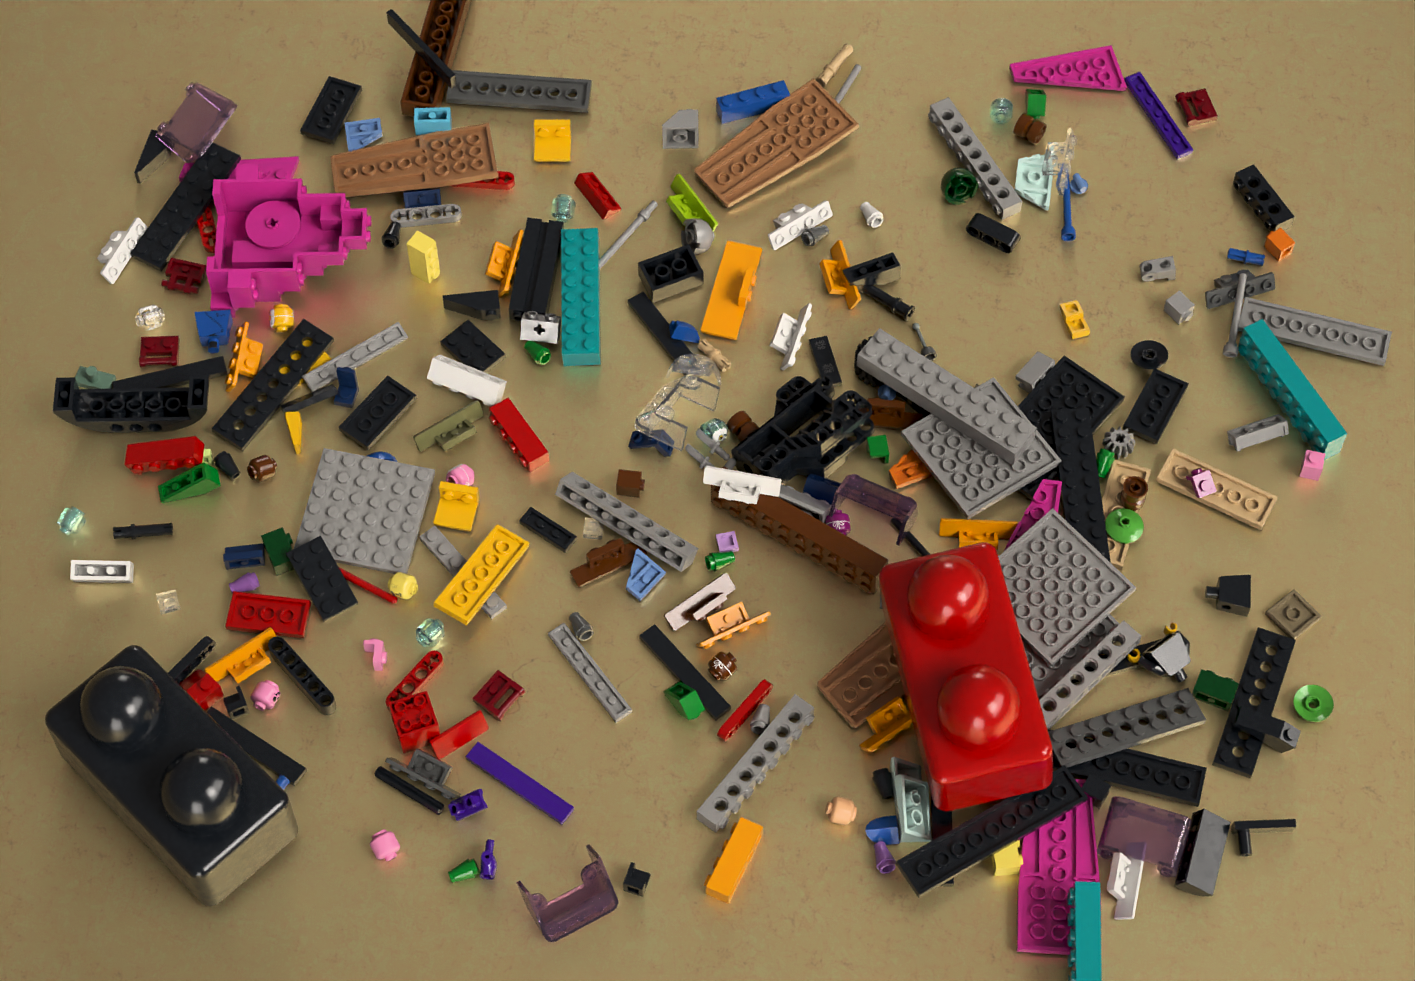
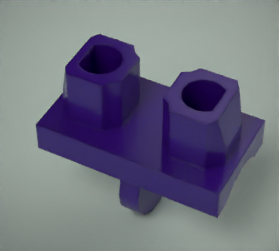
[448,789,488,821]

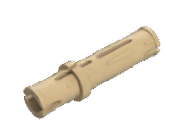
[816,44,853,87]

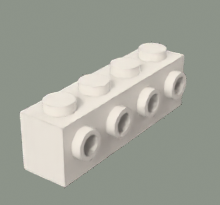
[427,355,507,406]

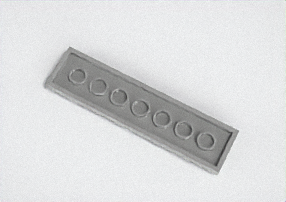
[1238,297,1392,366]

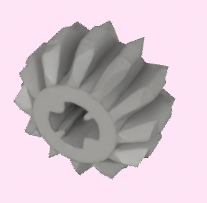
[1102,426,1136,459]

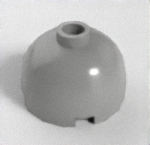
[681,218,714,255]

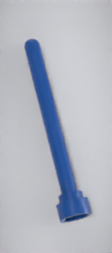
[1061,167,1076,241]

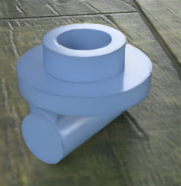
[1070,173,1088,194]
[878,384,897,400]

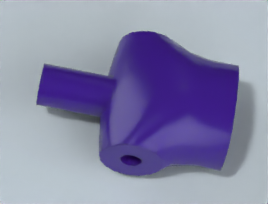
[479,839,497,880]

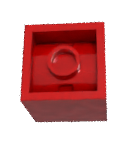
[388,691,440,754]

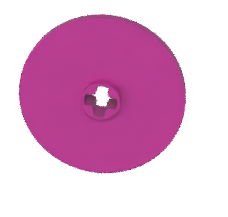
[245,201,301,249]

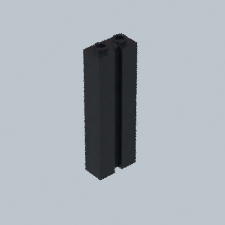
[509,217,564,321]

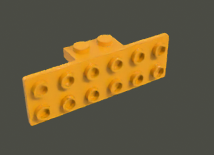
[701,241,762,340]

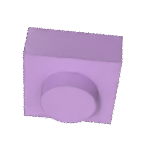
[716,531,739,552]

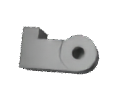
[1139,256,1176,282]

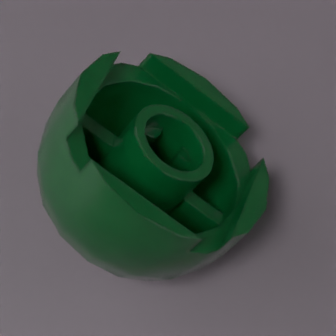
[941,167,978,205]

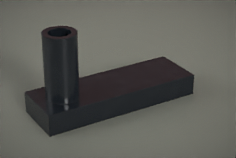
[1231,819,1296,857]

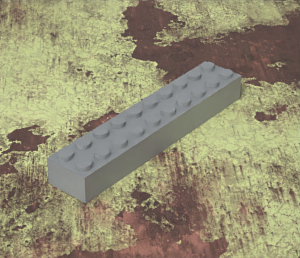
[856,328,1037,465]

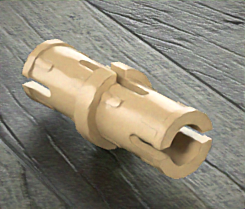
[697,339,731,372]

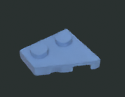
[344,118,383,152]
[626,549,666,601]

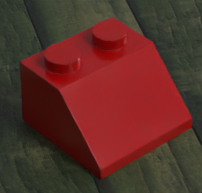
[179,669,224,711]

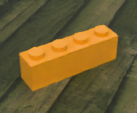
[704,817,763,904]

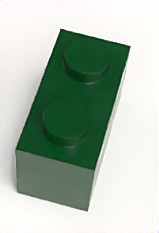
[261,527,294,576]
[1192,669,1239,712]

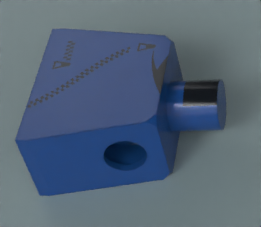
[195,310,233,353]

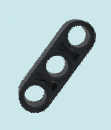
[966,213,1021,253]

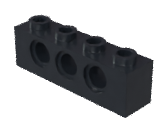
[1233,164,1295,232]

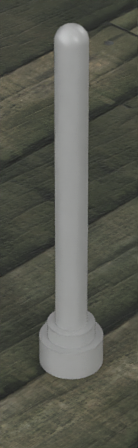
[1223,273,1247,357]

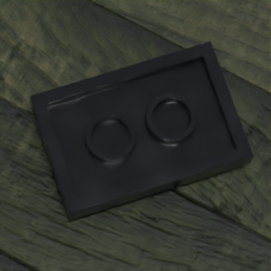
[440,320,506,373]

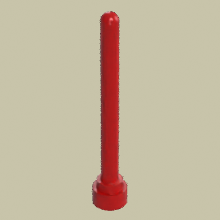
[339,567,398,604]

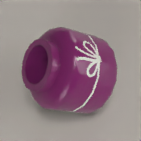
[825,510,851,536]

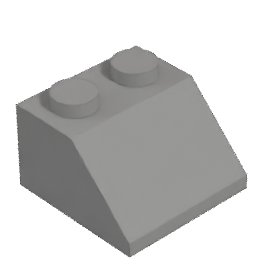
[662,109,699,149]

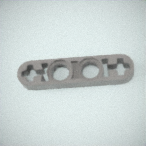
[390,204,462,228]

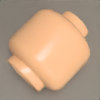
[825,796,857,825]

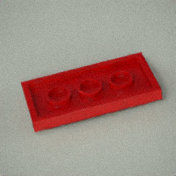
[225,591,311,638]

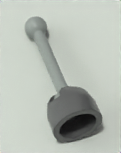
[912,323,937,361]

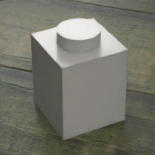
[1164,290,1195,325]

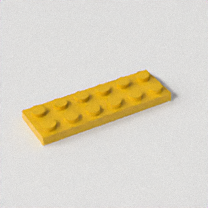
[434,524,530,626]

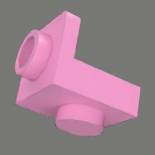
[363,638,387,671]

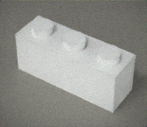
[70,560,134,583]

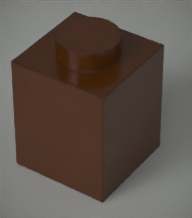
[616,469,645,498]

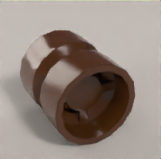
[1013,113,1047,145]
[726,411,759,443]
[1120,476,1148,511]

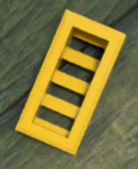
[285,412,302,454]

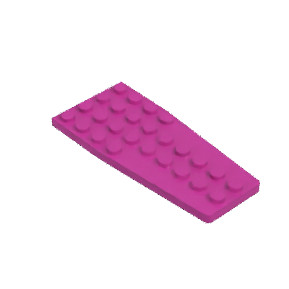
[1017,779,1101,955]

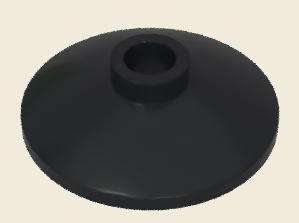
[1131,340,1168,370]

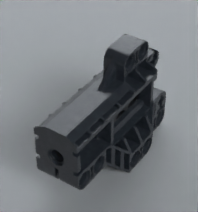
[731,376,874,485]

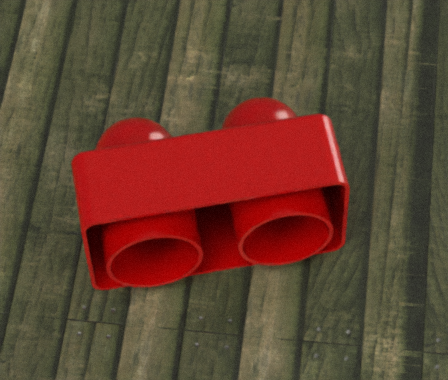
[879,542,1053,811]

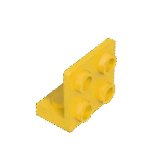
[534,120,571,162]
[433,481,480,532]

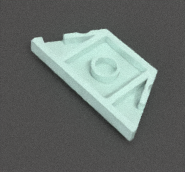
[1014,150,1056,211]

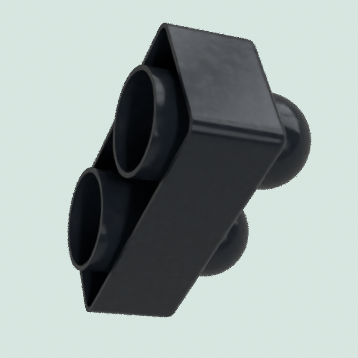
[45,645,298,906]

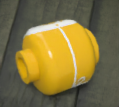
[269,304,294,332]

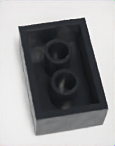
[638,244,704,303]

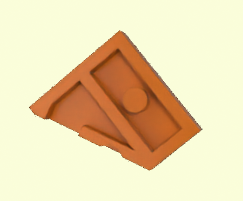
[889,449,932,489]

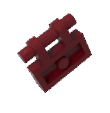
[161,258,206,294]

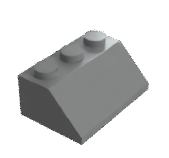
[779,484,832,523]

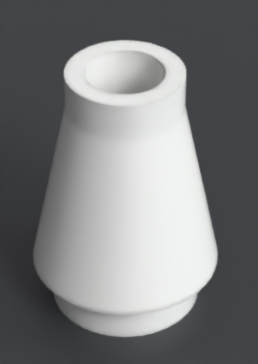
[860,202,884,228]

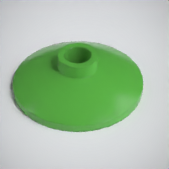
[1105,508,1144,544]
[1293,685,1334,722]

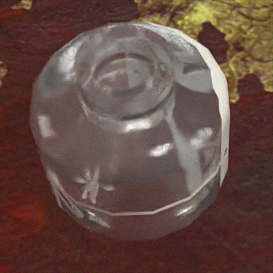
[135,305,165,331]

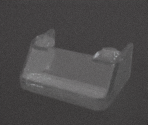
[634,374,720,451]

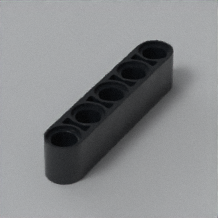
[268,636,336,715]

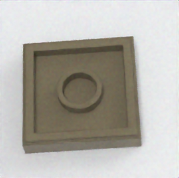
[1265,589,1322,639]

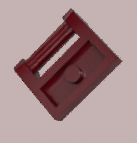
[1175,88,1218,126]
[139,336,180,367]
[473,670,526,722]

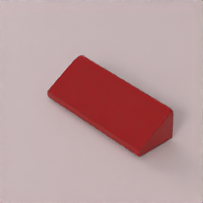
[574,172,622,219]
[429,710,489,760]

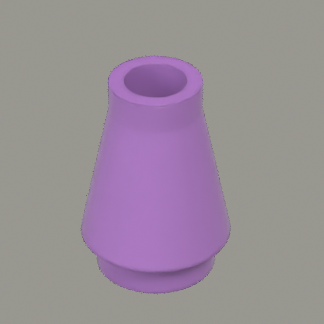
[229,572,260,594]
[874,842,896,874]

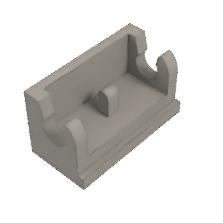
[1016,352,1055,393]

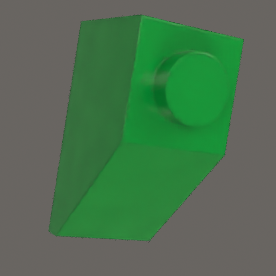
[1025,89,1046,119]
[663,681,705,720]

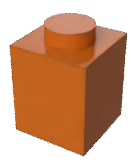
[1264,228,1295,261]

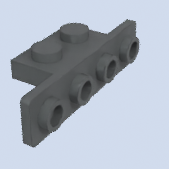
[1205,269,1275,309]
[385,749,461,800]

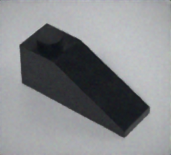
[134,129,176,184]
[842,252,901,285]
[442,290,501,320]
[1234,706,1301,753]

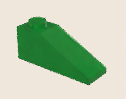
[158,462,221,503]

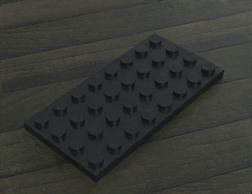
[1018,355,1125,500]

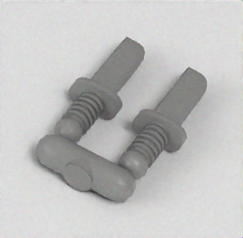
[685,429,736,470]

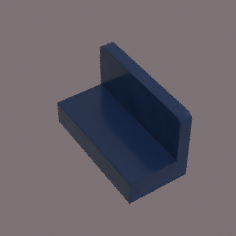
[403,187,442,208]
[803,474,847,510]
[223,543,265,570]

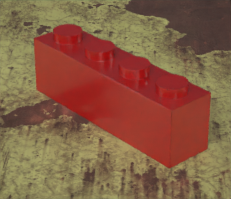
[488,397,549,472]
[125,436,205,474]

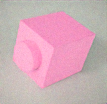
[1299,449,1325,481]

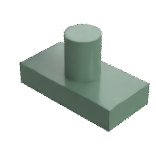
[75,366,116,389]

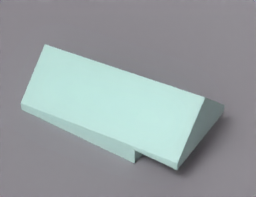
[889,757,932,842]

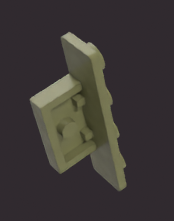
[413,400,484,452]

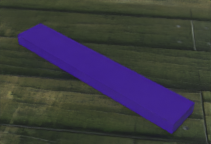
[1124,72,1193,159]
[466,742,574,825]

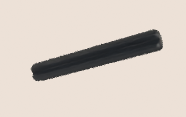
[374,766,445,815]

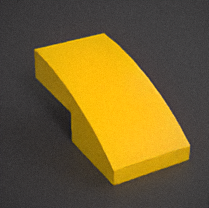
[1060,300,1090,339]

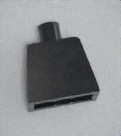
[1205,575,1251,617]

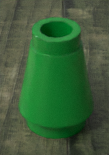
[524,341,551,365]
[1096,448,1115,478]
[705,551,735,572]
[448,858,480,883]

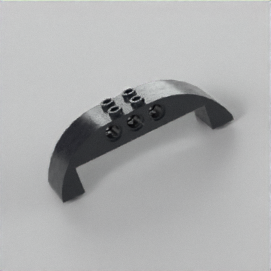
[53,375,210,433]

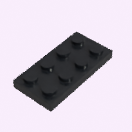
[300,76,362,144]
[1123,369,1189,444]
[339,375,417,450]
[286,535,358,622]

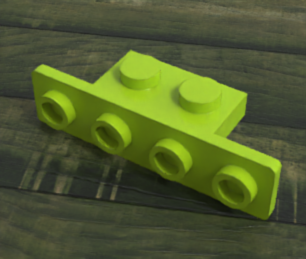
[666,174,718,232]

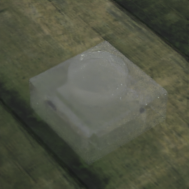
[583,517,604,540]
[156,589,181,614]

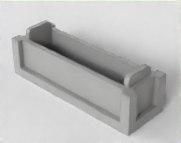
[1227,414,1289,452]

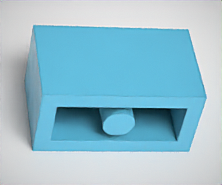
[414,107,452,136]

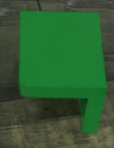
[866,435,889,464]

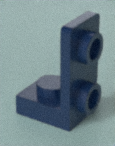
[334,367,359,409]
[628,428,675,457]

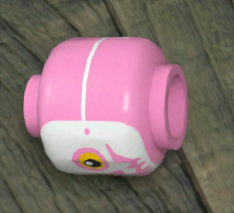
[446,464,474,486]

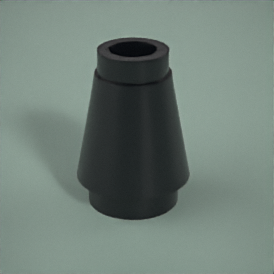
[382,221,401,248]
[213,451,241,480]
[872,768,894,800]

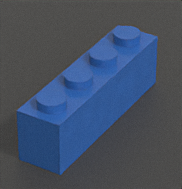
[716,80,790,124]

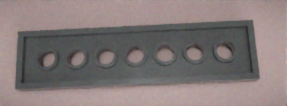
[446,70,592,113]
[1048,688,1206,768]

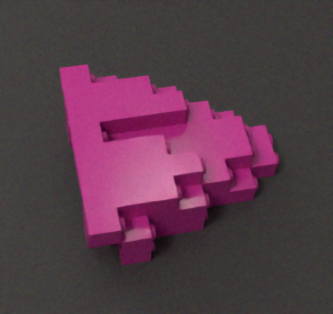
[206,164,372,318]

